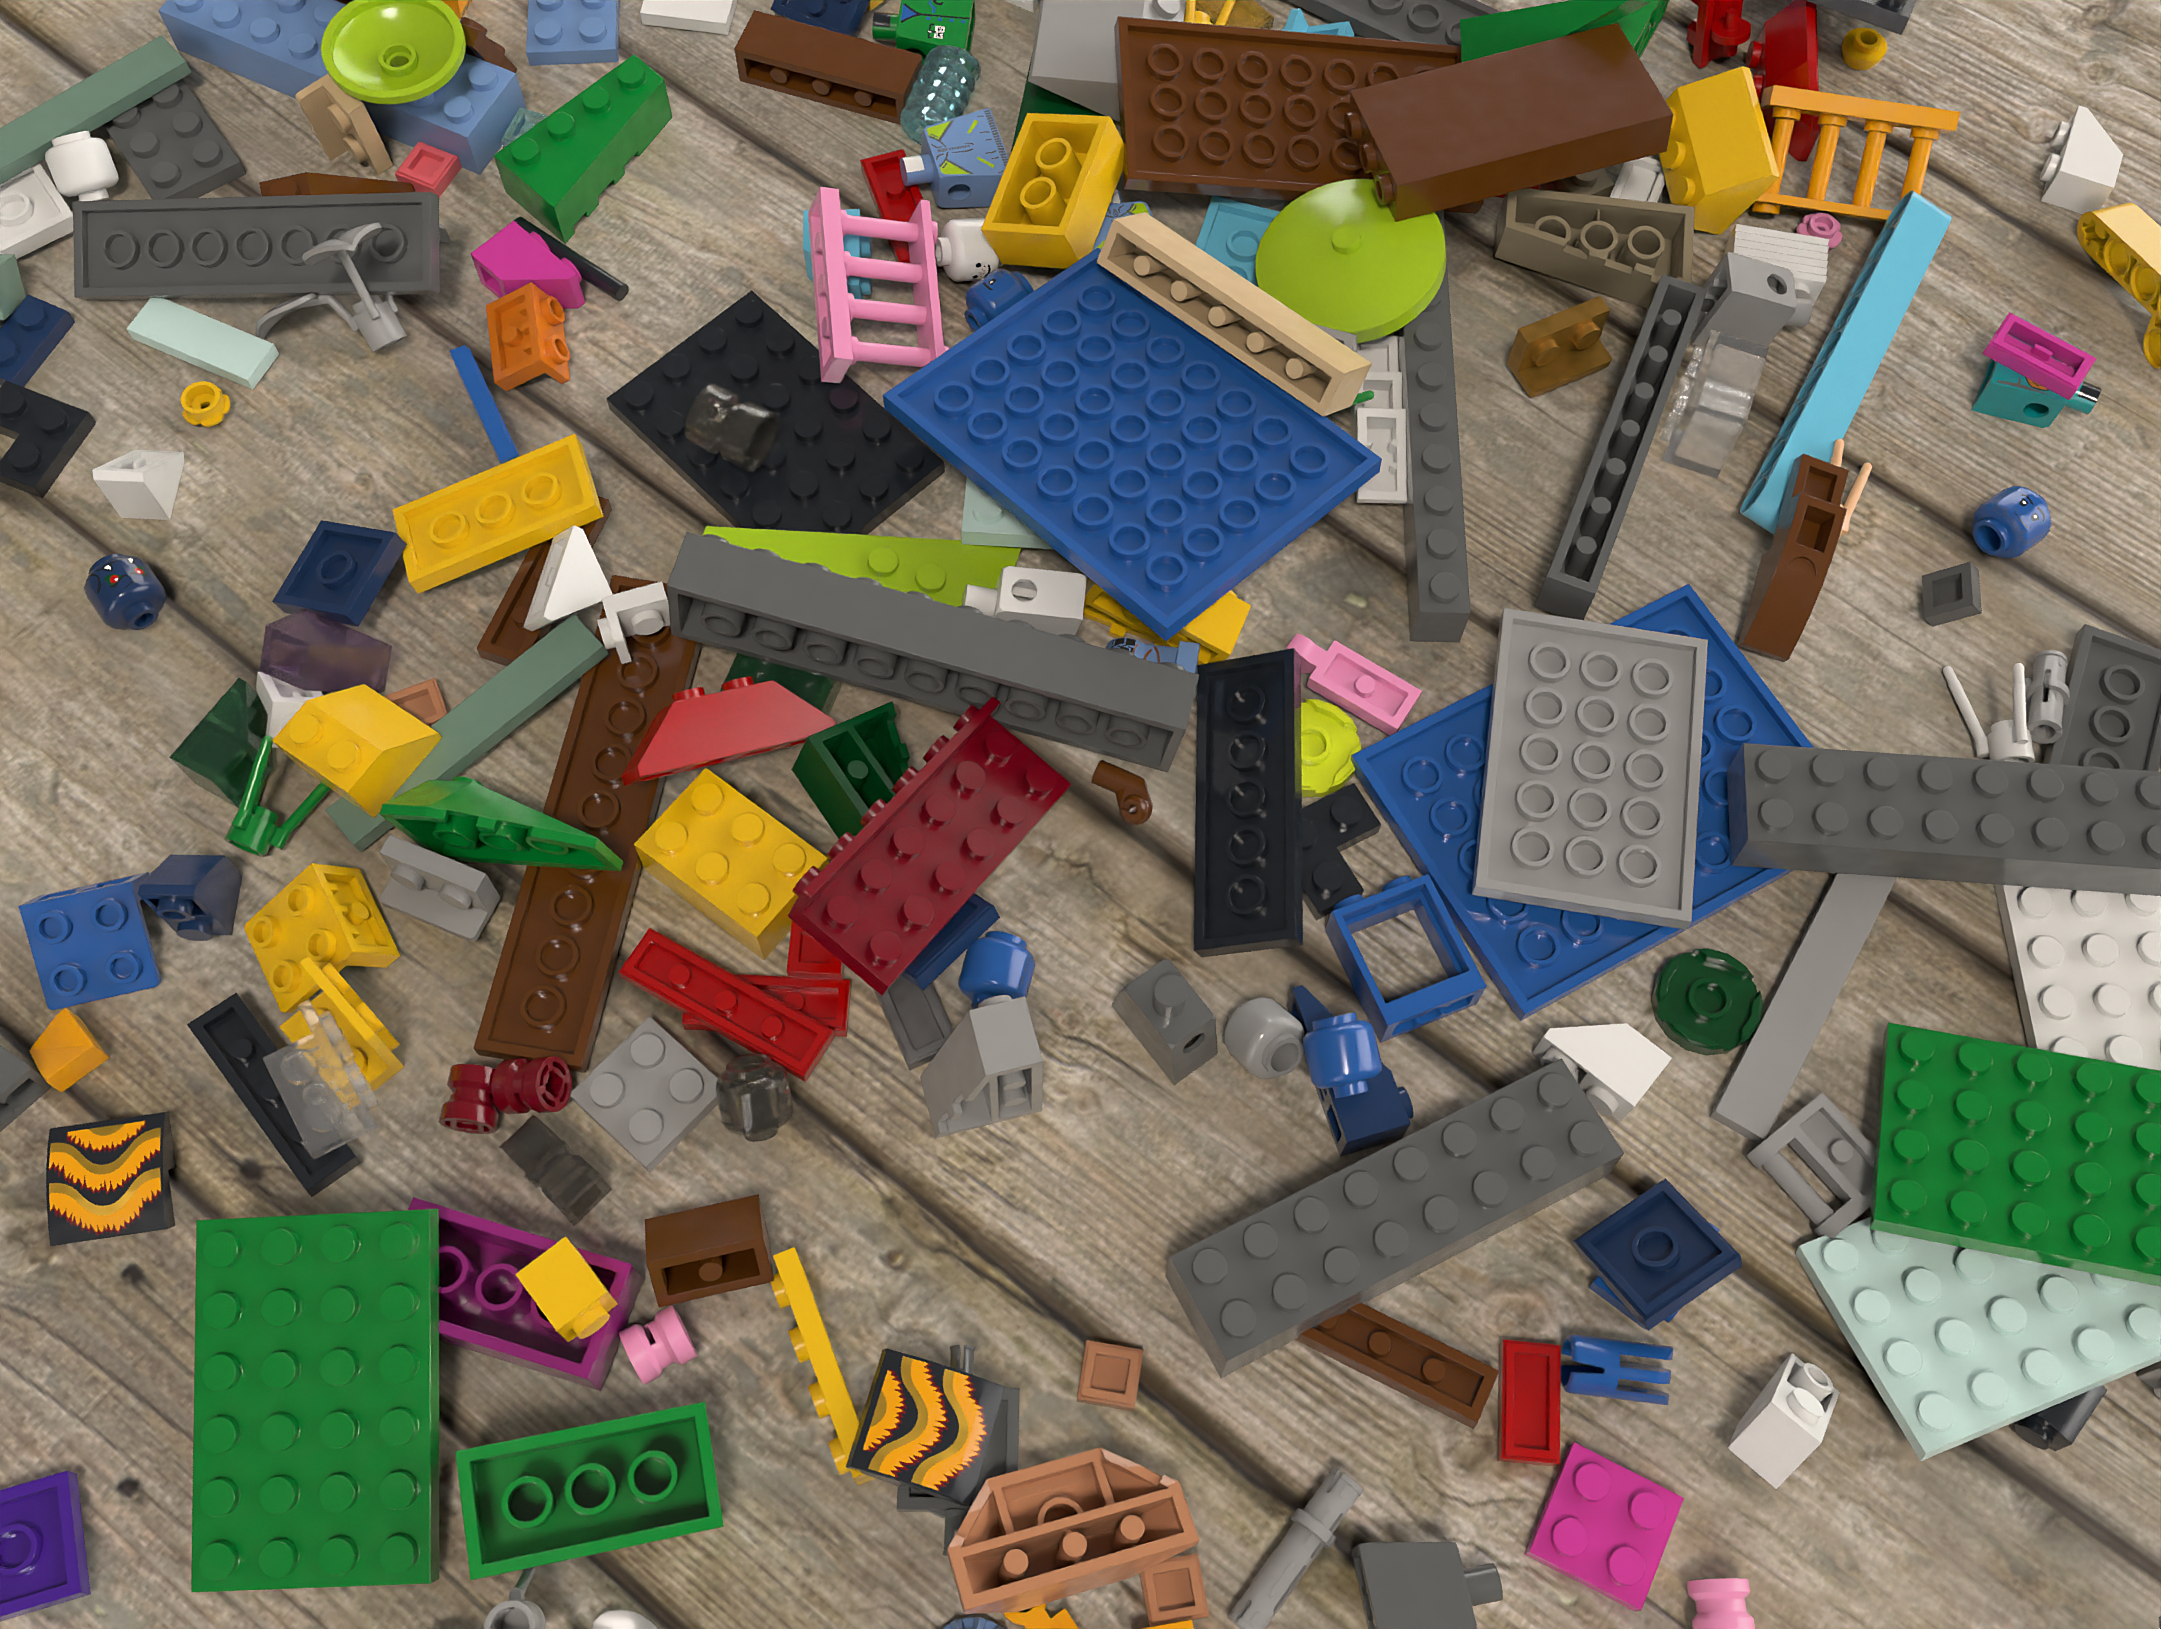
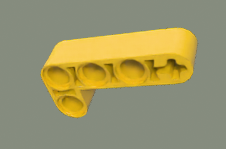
[2077,202,2161,369]

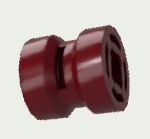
[491,1056,572,1114]
[439,1064,499,1134]

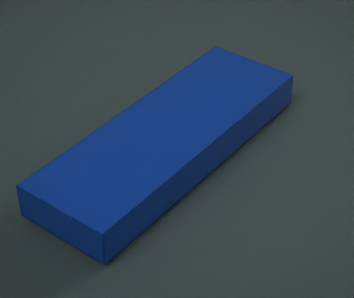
[450,345,519,464]

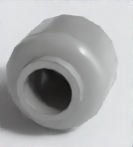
[1224,997,1306,1079]

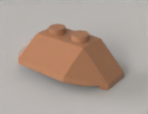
[946,1448,1200,1614]

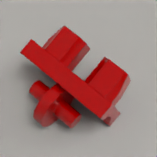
[1686,0,1751,68]

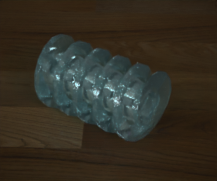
[900,45,981,145]

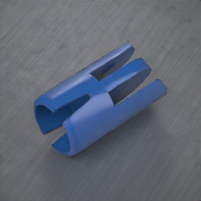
[1561,1334,1673,1405]

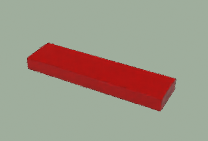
[619,928,835,1082]

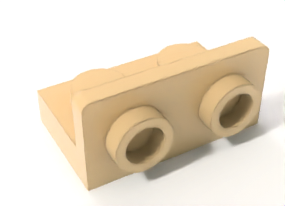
[295,74,393,175]

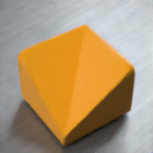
[29,1007,109,1093]

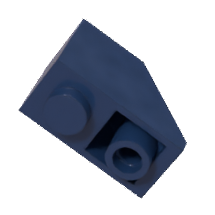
[138,854,243,941]

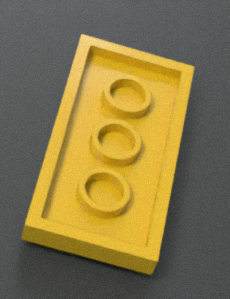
[392,433,604,594]

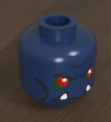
[84,554,166,630]

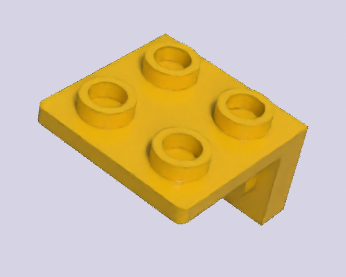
[244,863,401,1013]
[279,955,404,1110]

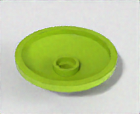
[321,0,466,104]

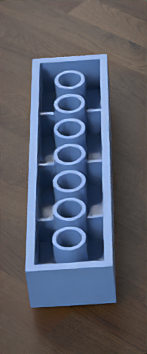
[158,0,528,175]

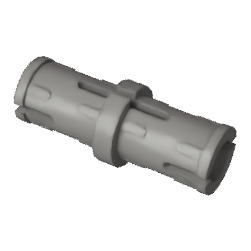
[2026,650,2070,744]

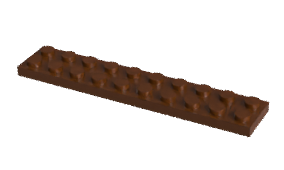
[473,575,702,1073]

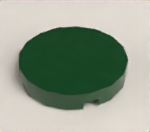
[1651,948,1763,1056]

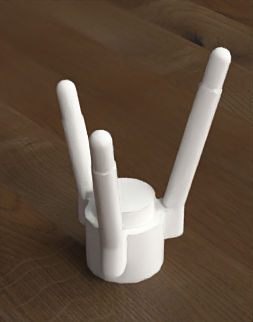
[1943,663,2035,763]

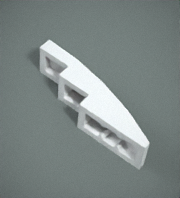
[1350,336,1407,504]

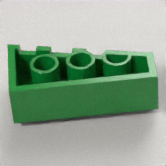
[493,54,672,244]

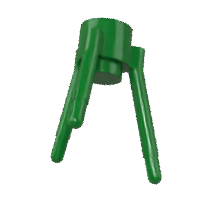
[224,735,331,857]

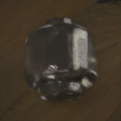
[716,1054,793,1142]

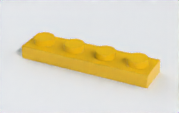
[770,1247,876,1486]

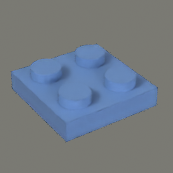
[526,0,620,66]

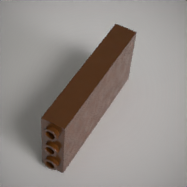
[1344,23,1674,222]

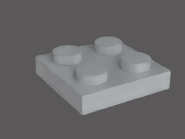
[570,1016,729,1173]

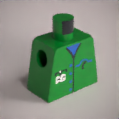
[872,0,976,82]

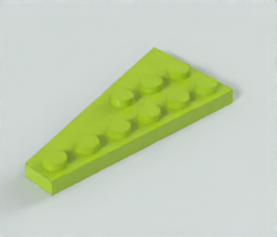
[702,526,1022,607]

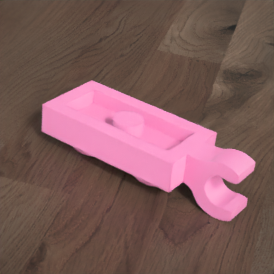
[1286,633,1422,736]

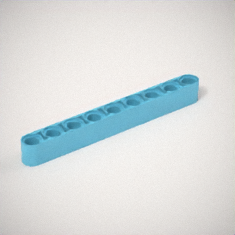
[1740,191,1952,535]

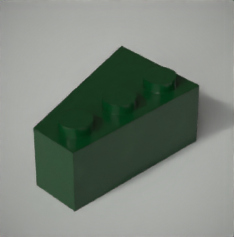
[791,701,910,839]

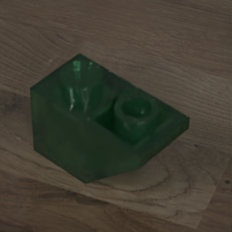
[169,678,273,808]

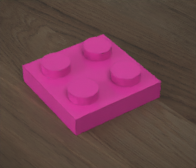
[1525,1442,1684,1612]

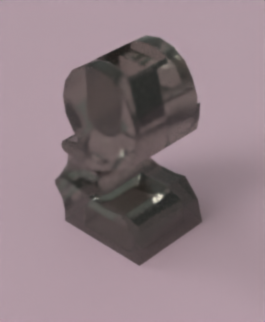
[499,1115,612,1226]

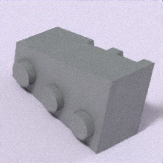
[920,995,1043,1139]

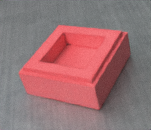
[395,141,462,198]

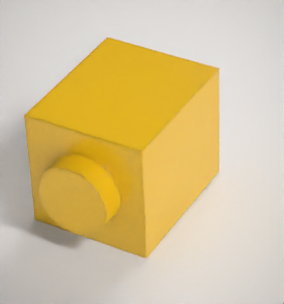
[515,1236,618,1342]

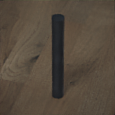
[514,216,628,301]

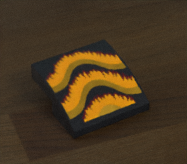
[46,1111,176,1246]
[846,1349,1005,1506]

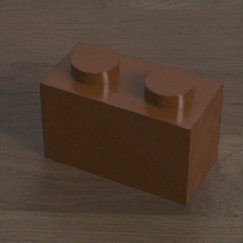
[645,1194,774,1308]

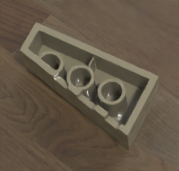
[1494,188,1695,309]

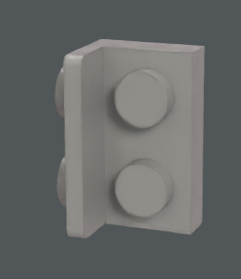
[379,835,501,942]

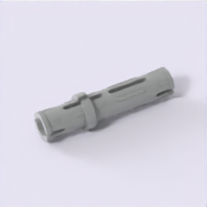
[1227,1467,1364,1629]

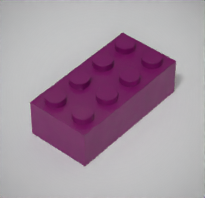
[408,1197,644,1391]

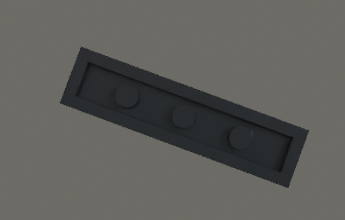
[187,993,361,1198]

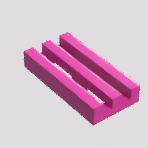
[1982,312,2097,400]

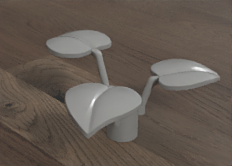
[255,222,450,353]

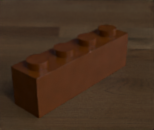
[734,10,924,126]

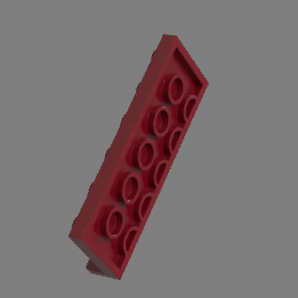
[788,697,1072,996]

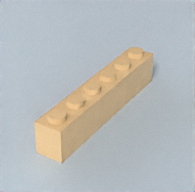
[1097,212,1372,417]

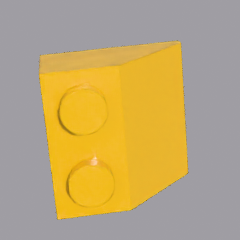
[272,684,443,818]

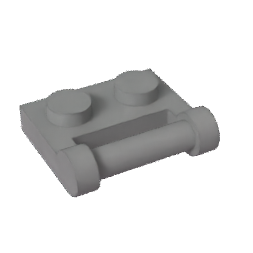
[1746,1092,1876,1239]

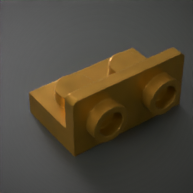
[1507,296,1612,397]

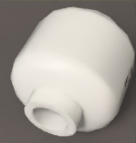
[45,131,119,201]
[934,218,1003,282]

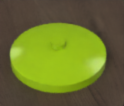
[1255,179,1447,343]

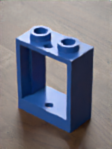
[1325,874,1487,1043]

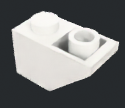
[2040,105,2123,214]
[1532,1023,1672,1122]
[1727,1353,1840,1489]

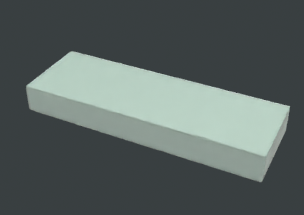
[126,298,279,390]

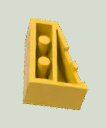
[1083,576,1251,665]

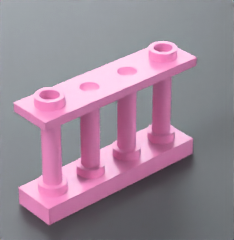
[808,187,949,383]

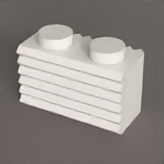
[1724,224,1830,306]

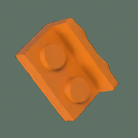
[486,282,570,391]

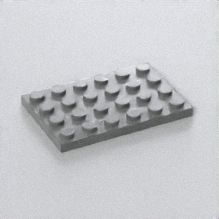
[1471,608,1708,930]

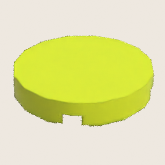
[1301,699,1361,797]

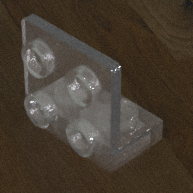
[262,1000,380,1160]

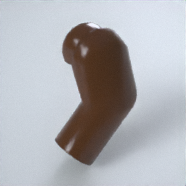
[1091,760,1153,825]

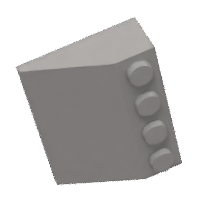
[1028,0,1186,122]

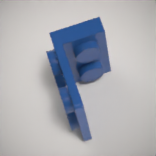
[18,872,161,1010]

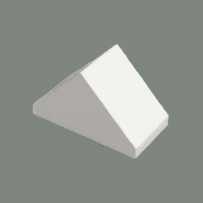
[92,450,185,520]
[524,525,613,631]

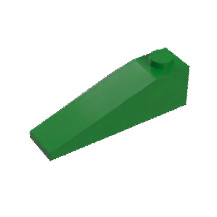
[1460,0,1651,62]
[379,776,623,871]

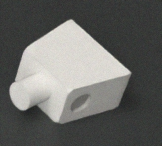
[961,566,1087,635]

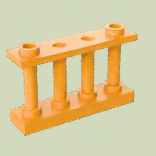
[1751,85,1960,222]

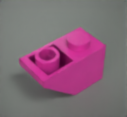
[470,221,585,309]

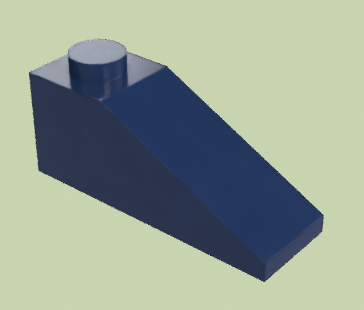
[1286,985,1414,1157]

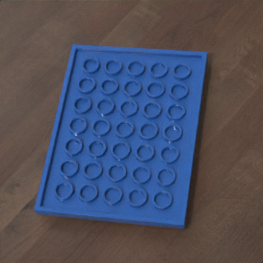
[883,248,1382,641]
[1350,584,1814,1021]

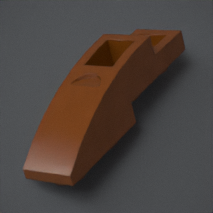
[1738,453,1849,662]

